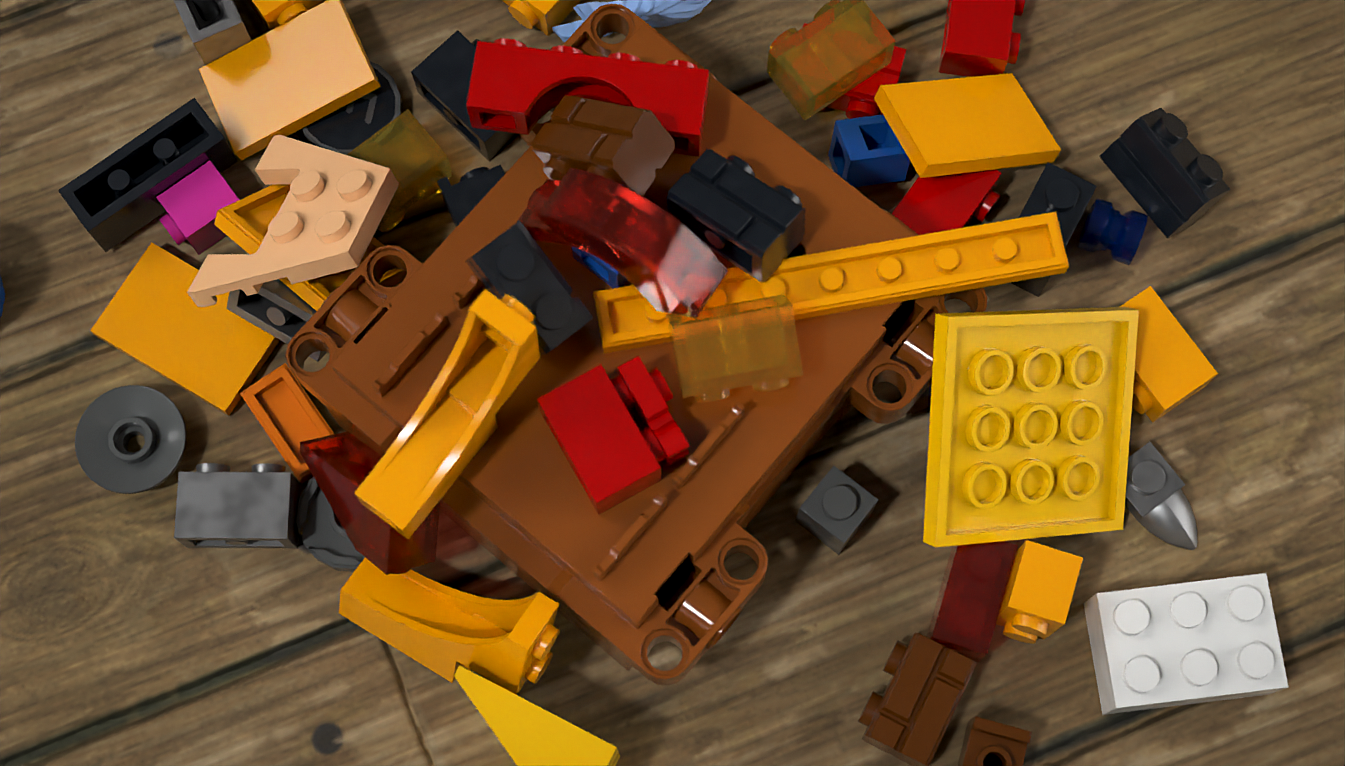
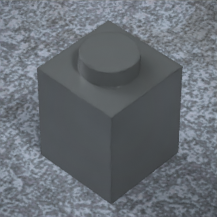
[796,466,878,555]

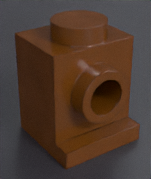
[957,716,1032,766]

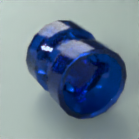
[1077,197,1148,265]

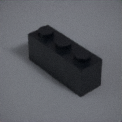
[58,98,238,252]

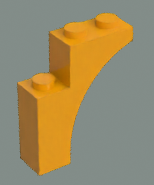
[354,289,540,540]
[339,547,560,695]

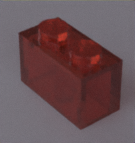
[926,541,1018,662]

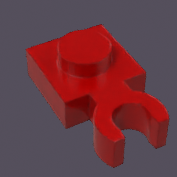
[617,355,690,466]

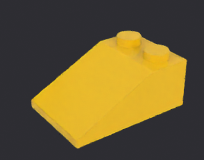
[454,665,620,766]

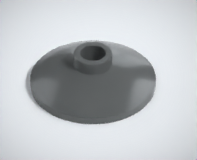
[75,385,187,494]

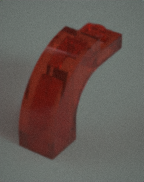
[517,168,728,318]

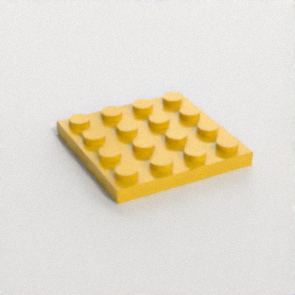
[923,307,1139,547]

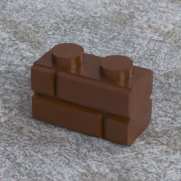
[532,95,675,198]
[858,633,977,766]

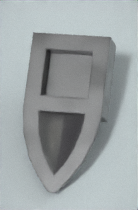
[1125,442,1197,550]

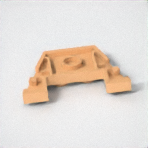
[187,135,399,307]

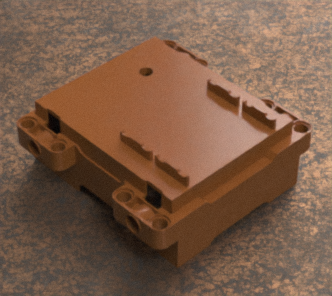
[286,3,988,686]

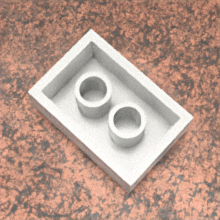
[1083,573,1288,715]

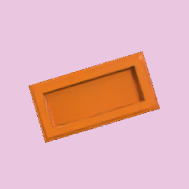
[240,363,348,484]

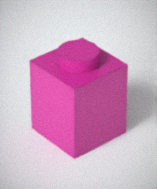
[156,160,239,255]

